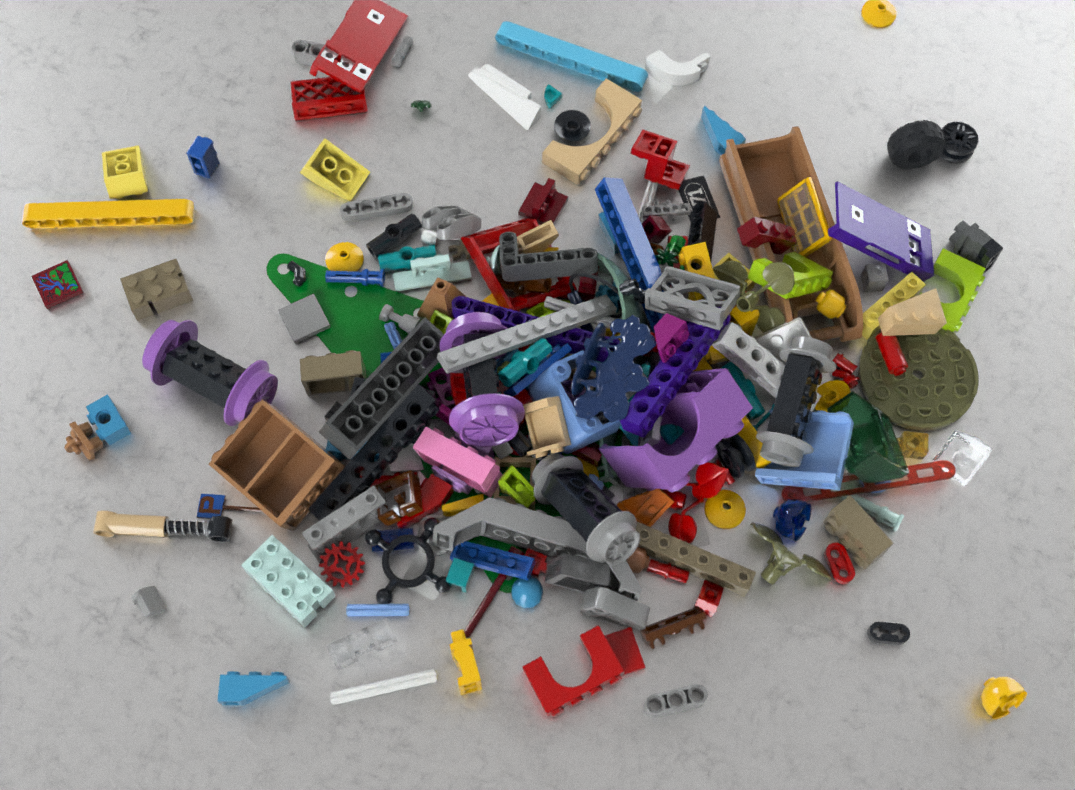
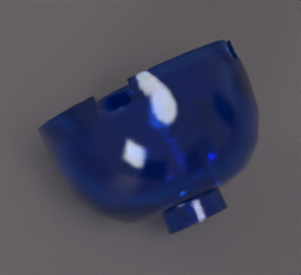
[773,499,812,541]

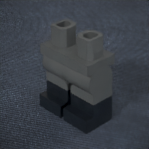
[949,220,1003,274]

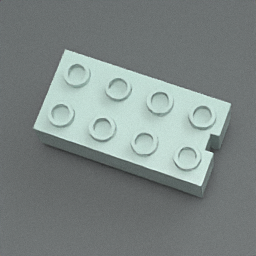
[241,535,335,627]

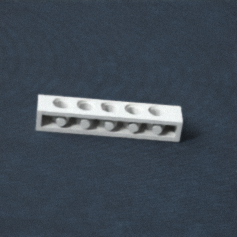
[712,322,821,412]

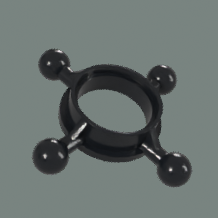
[365,518,452,604]

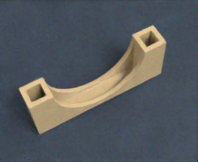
[542,79,642,185]

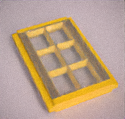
[777,177,832,257]

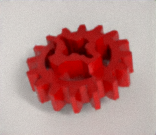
[319,541,365,588]

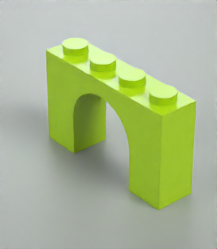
[919,248,986,333]
[747,252,833,299]

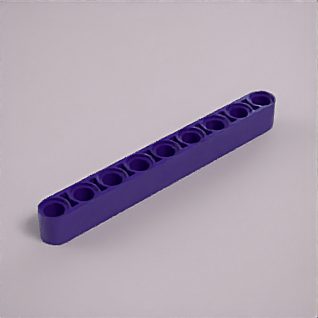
[452,296,620,362]

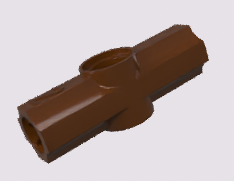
[495,273,552,295]

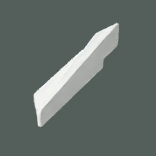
[469,64,541,130]

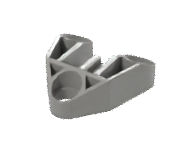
[422,206,481,240]

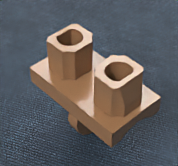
[64,421,103,461]

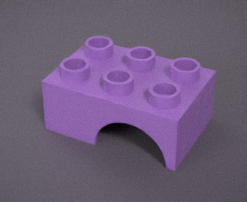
[599,368,753,492]

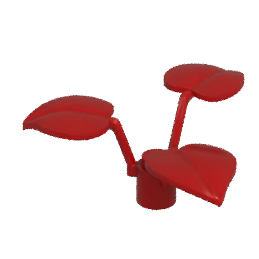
[663,462,729,544]

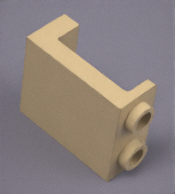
[523,396,571,458]

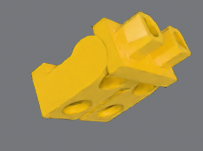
[449,629,482,696]

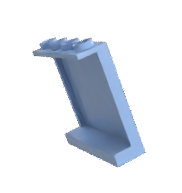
[755,410,854,490]

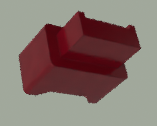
[578,266,599,301]

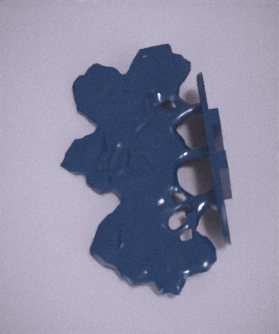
[571,315,657,423]

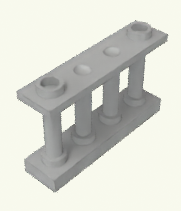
[302,486,386,564]

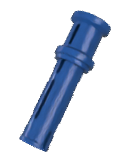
[325,269,385,287]

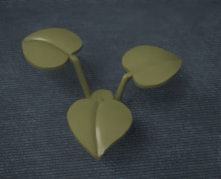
[713,261,795,333]
[750,522,832,585]

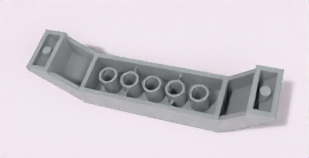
[433,497,642,601]

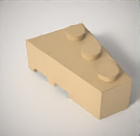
[878,288,947,336]

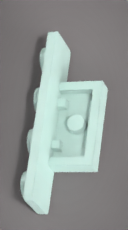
[393,254,471,292]

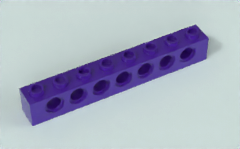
[620,306,731,438]

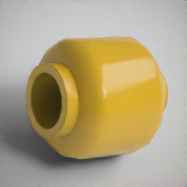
[815,289,847,319]

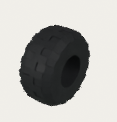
[887,120,946,170]

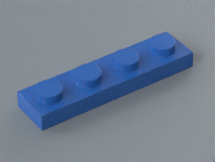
[503,343,572,397]
[450,541,536,580]

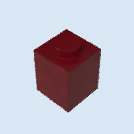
[642,215,672,243]

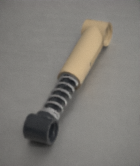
[93,511,232,542]

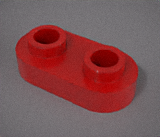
[824,542,855,584]

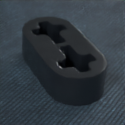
[867,622,910,645]

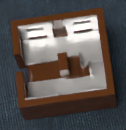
[375,470,423,527]

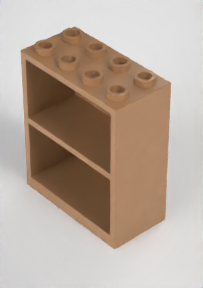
[209,399,345,531]

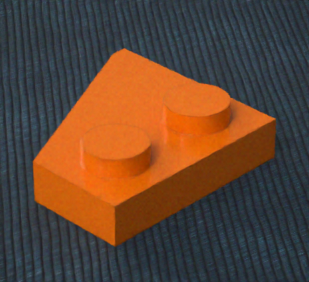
[616,489,674,527]

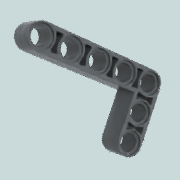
[499,232,598,282]

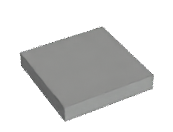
[278,294,331,344]

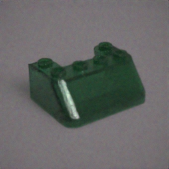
[827,391,909,483]

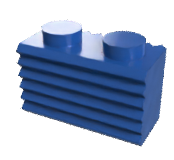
[186,136,220,179]

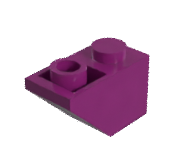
[654,313,690,363]

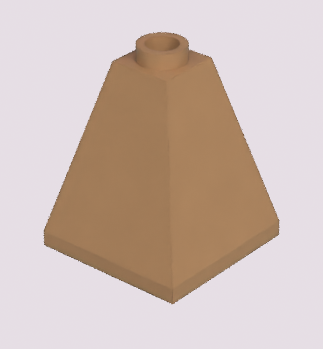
[417,277,466,321]

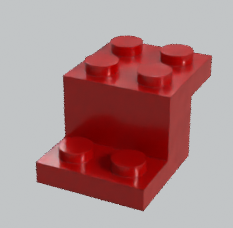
[630,129,690,190]

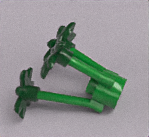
[655,235,686,270]

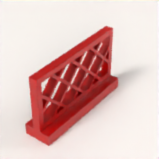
[291,77,368,121]

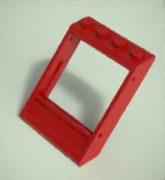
[461,218,577,312]

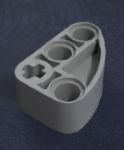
[580,587,650,630]

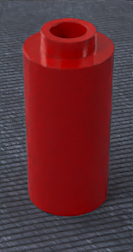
[875,332,908,376]

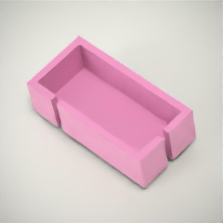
[413,427,502,497]

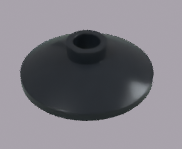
[554,110,591,142]

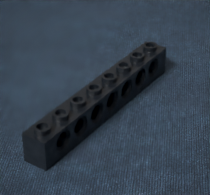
[308,384,442,521]

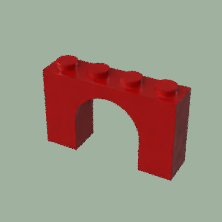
[522,625,624,717]

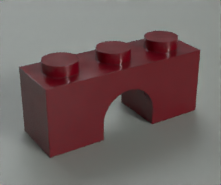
[737,217,797,255]

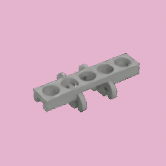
[641,199,691,221]

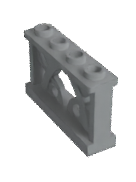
[645,266,740,330]

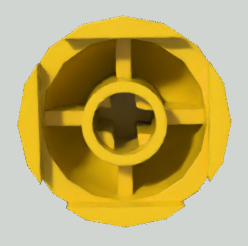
[981,677,1027,720]

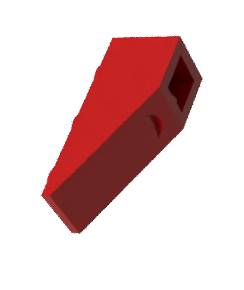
[397,474,454,532]

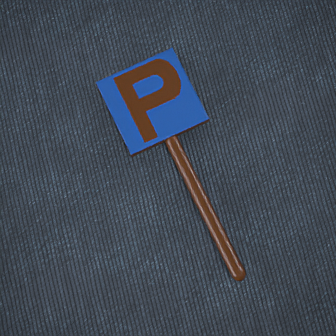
[197,494,263,519]

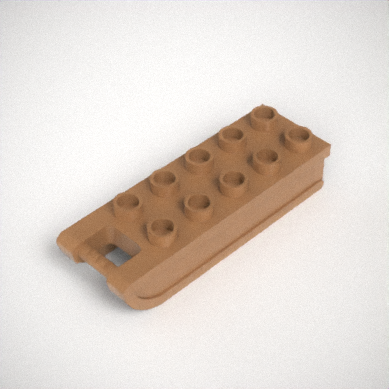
[719,126,863,342]

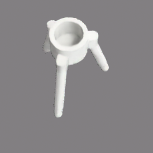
[421,229,461,264]

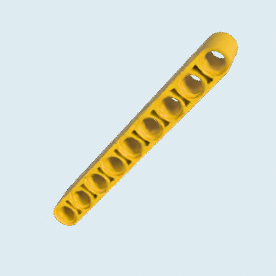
[22,199,194,228]

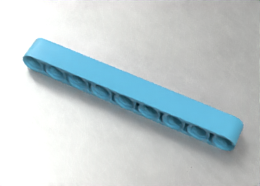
[495,21,648,92]

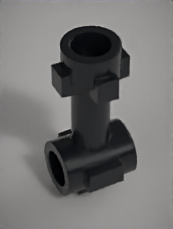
[619,278,646,304]

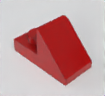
[693,580,724,617]

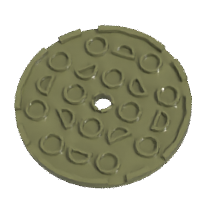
[858,328,979,431]

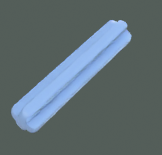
[346,604,410,616]

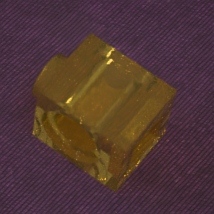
[896,431,928,460]

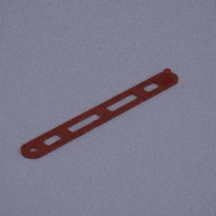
[781,460,956,504]

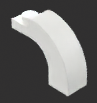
[644,49,711,86]

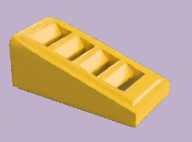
[442,494,484,517]

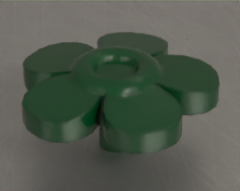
[411,100,432,112]

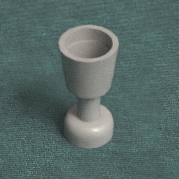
[379,304,422,333]

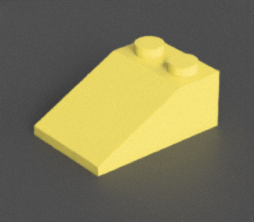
[300,138,370,201]
[102,145,148,199]

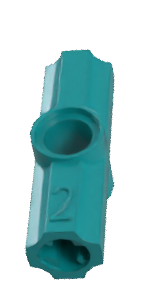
[378,245,437,272]
[497,338,552,387]
[721,362,766,420]

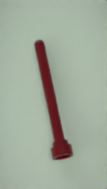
[464,546,525,638]

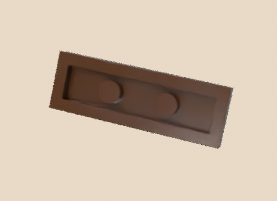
[640,606,707,649]

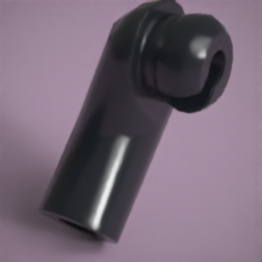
[287,261,307,287]

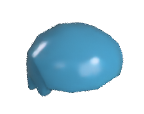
[511,576,543,608]

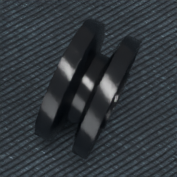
[940,122,979,163]
[715,434,756,478]

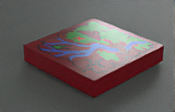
[31,260,84,309]

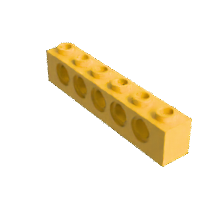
[678,242,729,365]

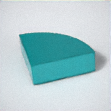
[544,84,562,109]
[660,424,684,445]

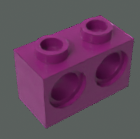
[426,367,455,410]

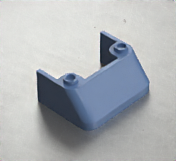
[528,350,621,453]

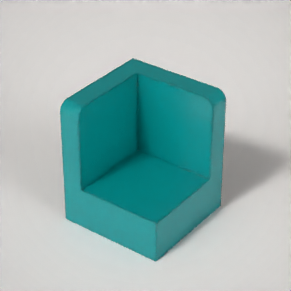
[446,558,475,592]

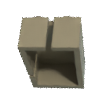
[120,259,193,321]
[300,350,367,396]
[823,495,894,570]

